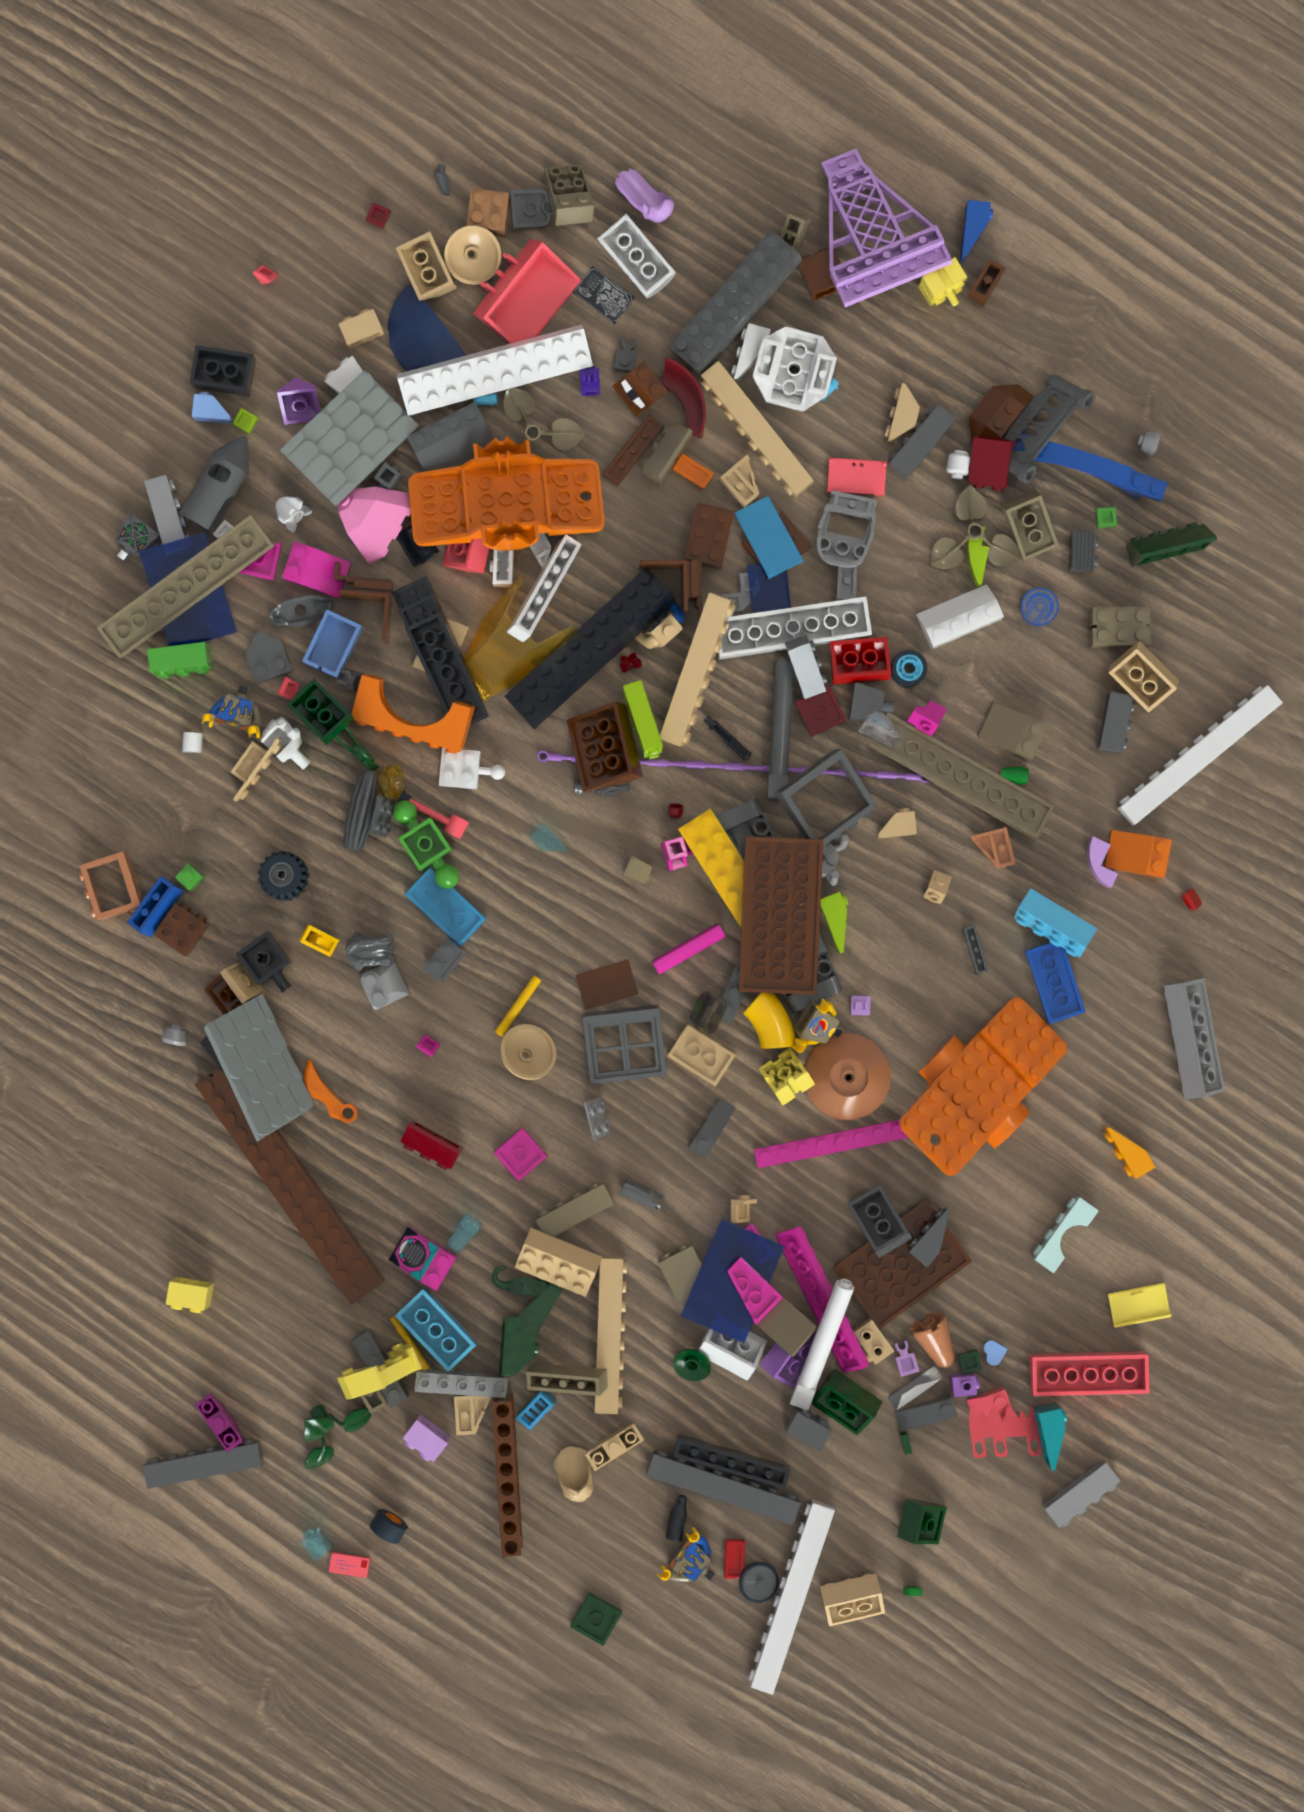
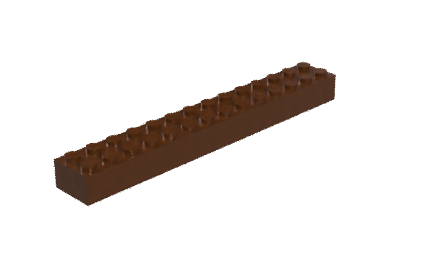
[195,1067,385,1305]

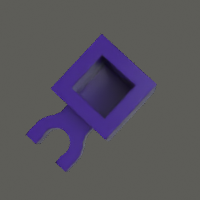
[580,366,600,396]

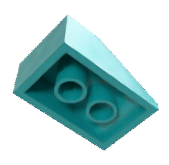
[1033,1402,1067,1471]

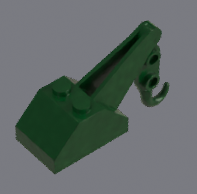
[286,679,379,772]
[492,1266,562,1378]

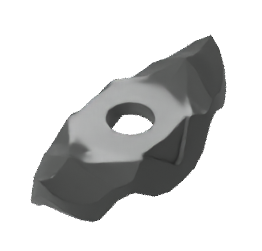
[268,595,333,627]

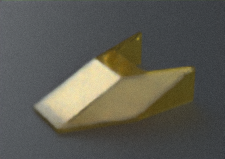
[464,575,577,701]

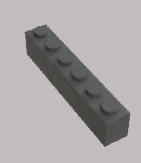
[143,1438,264,1489]

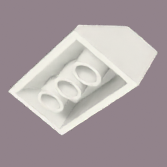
[916,584,1004,649]

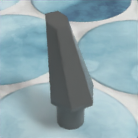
[434,164,450,196]

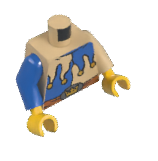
[635,599,685,649]

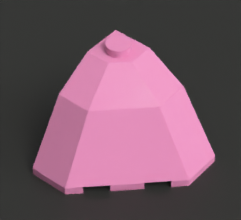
[338,487,411,564]

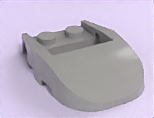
[817,490,877,568]

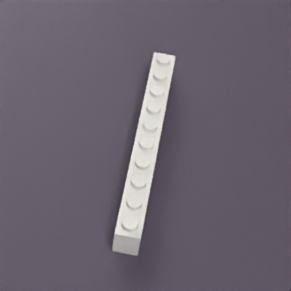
[1117,685,1283,826]
[748,1499,835,1695]

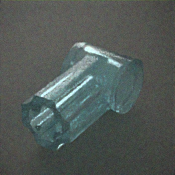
[446,1213,483,1254]

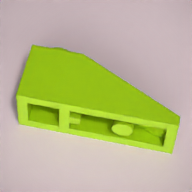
[820,892,849,954]

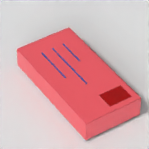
[329,1551,370,1578]

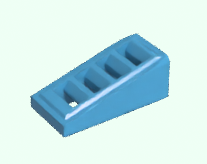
[516,1391,557,1430]

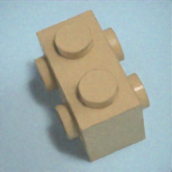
[853,1318,894,1365]

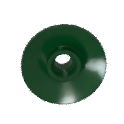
[673,1349,711,1381]

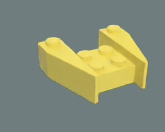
[337,1342,422,1400]

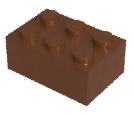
[684,502,735,570]

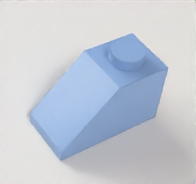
[192,392,233,424]

